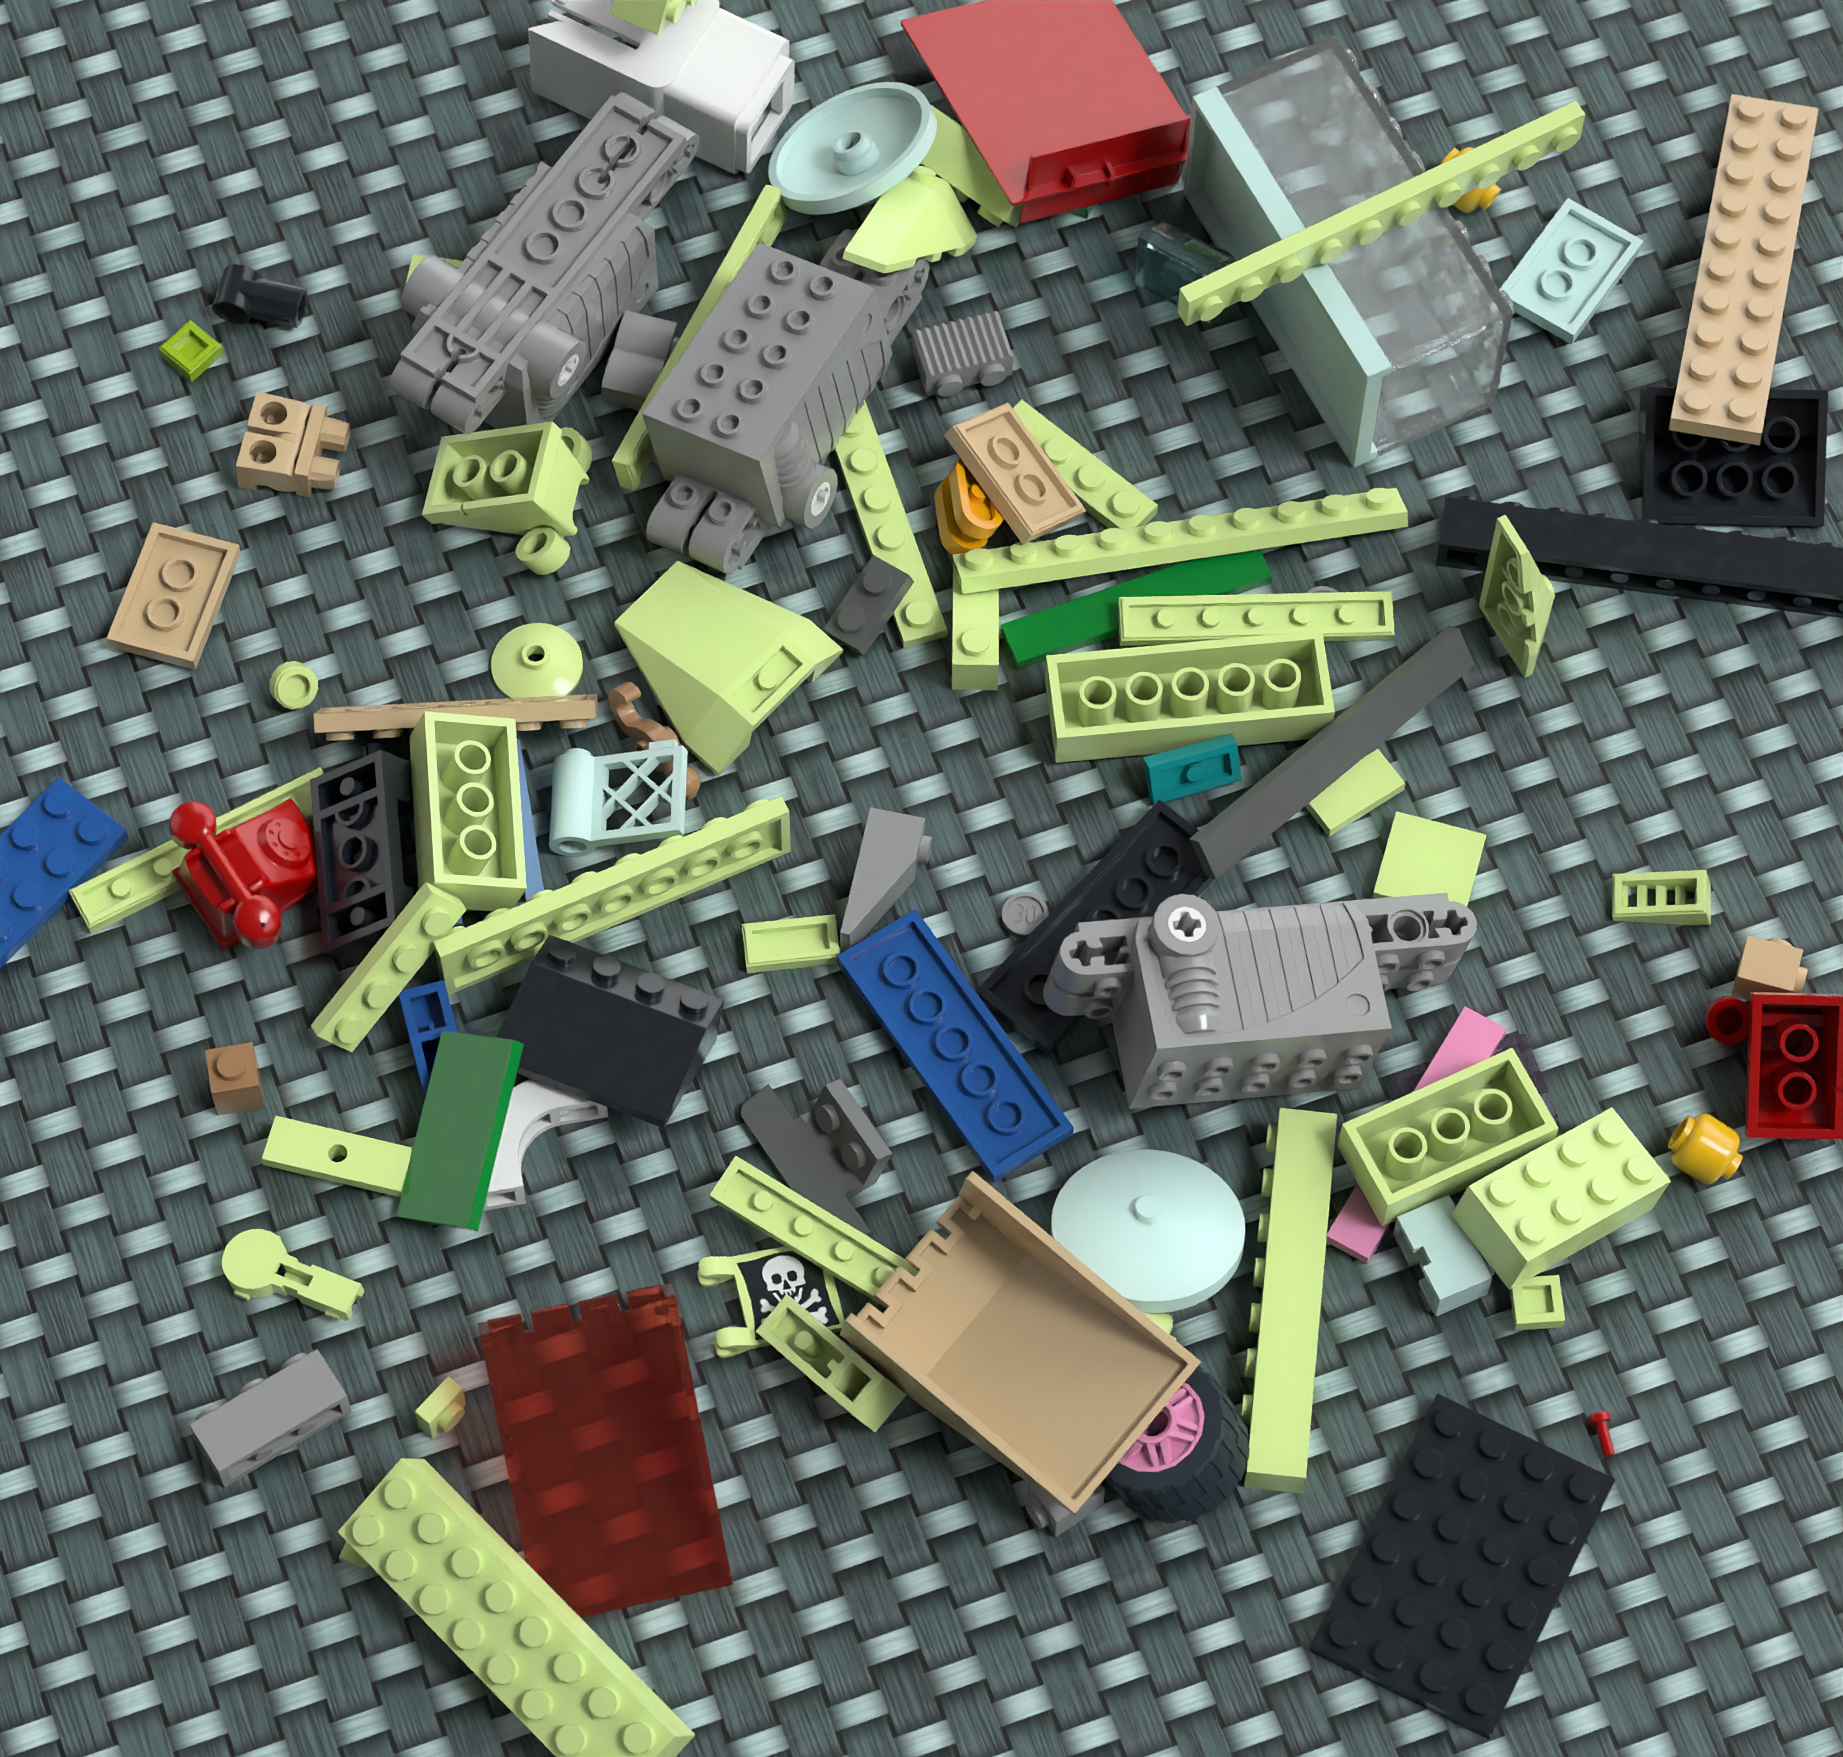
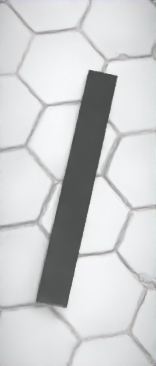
[1189,626,1475,879]

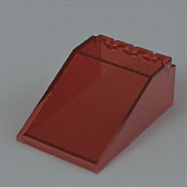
[477,1283,733,1618]

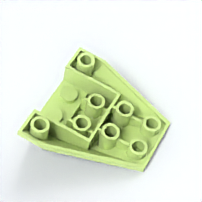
[614,560,843,776]

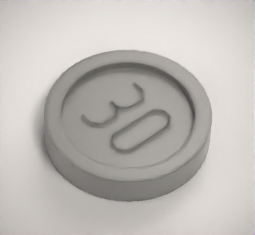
[1002,892,1049,938]

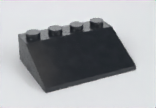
[1639,386,1828,527]
[496,934,724,1128]

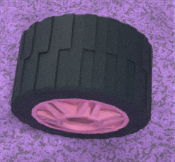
[1104,1365,1250,1523]

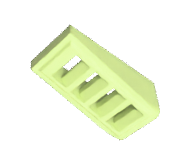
[1612,870,1711,925]

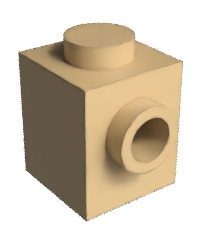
[1731,935,1808,1001]

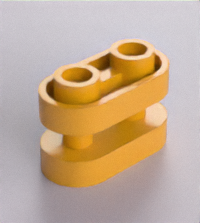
[934,458,1003,555]

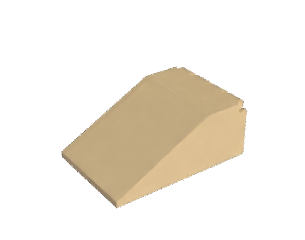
[840,1171,1201,1515]

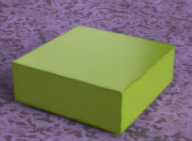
[159,320,224,382]

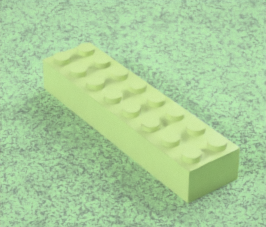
[338,1458,695,1757]

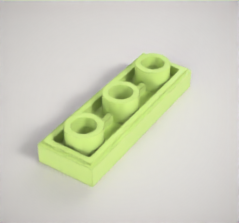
[262,1116,413,1197]

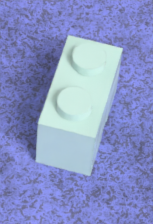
[1393,1195,1494,1317]

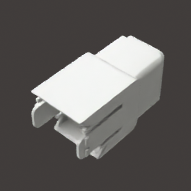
[528,0,795,175]

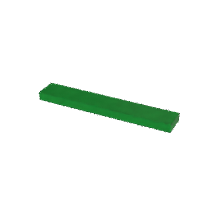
[1001,549,1272,670]

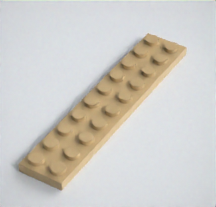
[1669,94,1819,445]

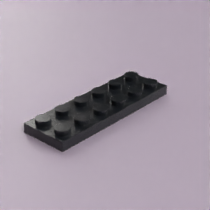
[975,799,1214,1056]

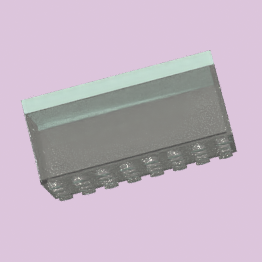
[1184,35,1514,468]

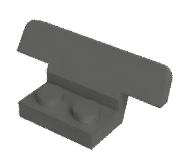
[741,1079,893,1236]

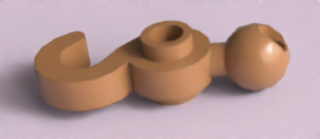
[608,682,701,802]

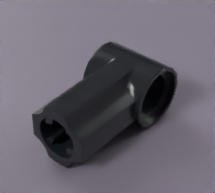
[212,264,308,328]

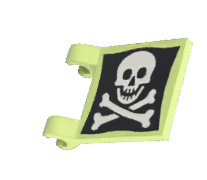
[697,1246,845,1358]

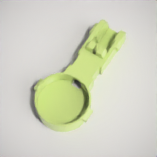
[222,1229,365,1321]

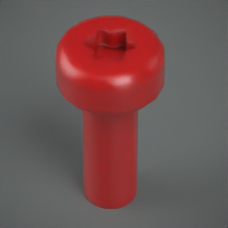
[1587,1411,1615,1457]

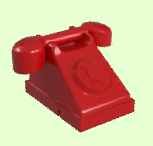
[169,798,319,951]
[1704,992,1843,1140]

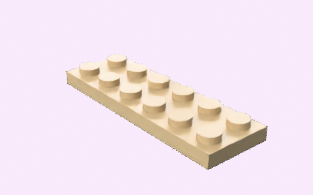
[314,694,598,741]

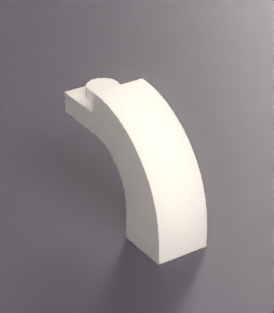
[483,1078,608,1211]

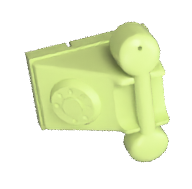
[422,421,593,575]

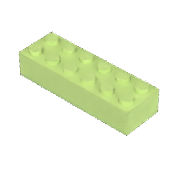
[1045,630,1335,763]

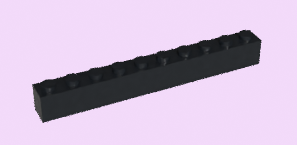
[1436,496,1843,618]

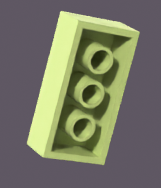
[409,711,527,911]
[1337,1048,1559,1226]
[1451,1108,1671,1290]

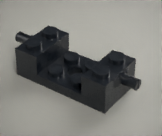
[310,743,418,965]

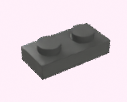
[823,555,914,657]

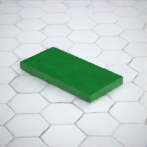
[396,1030,524,1231]

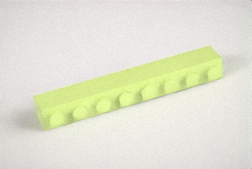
[1241,1108,1337,1494]

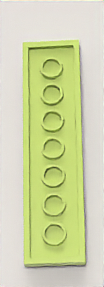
[433,796,791,995]

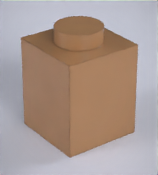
[205,1042,265,1116]

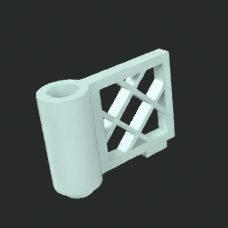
[549,739,688,857]

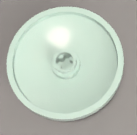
[768,82,937,215]
[1051,1150,1245,1313]

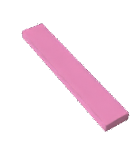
[1326,1006,1507,1264]

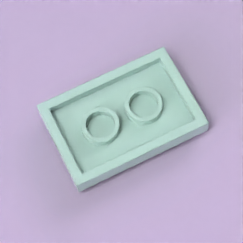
[1496,198,1643,345]

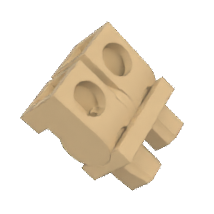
[236,391,350,498]

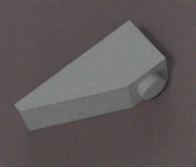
[840,808,932,952]

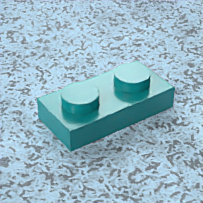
[1143,733,1242,804]

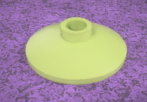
[491,623,583,698]

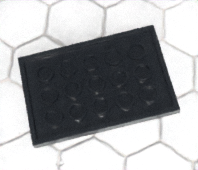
[1309,1393,1616,1740]

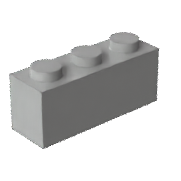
[189,1349,352,1488]

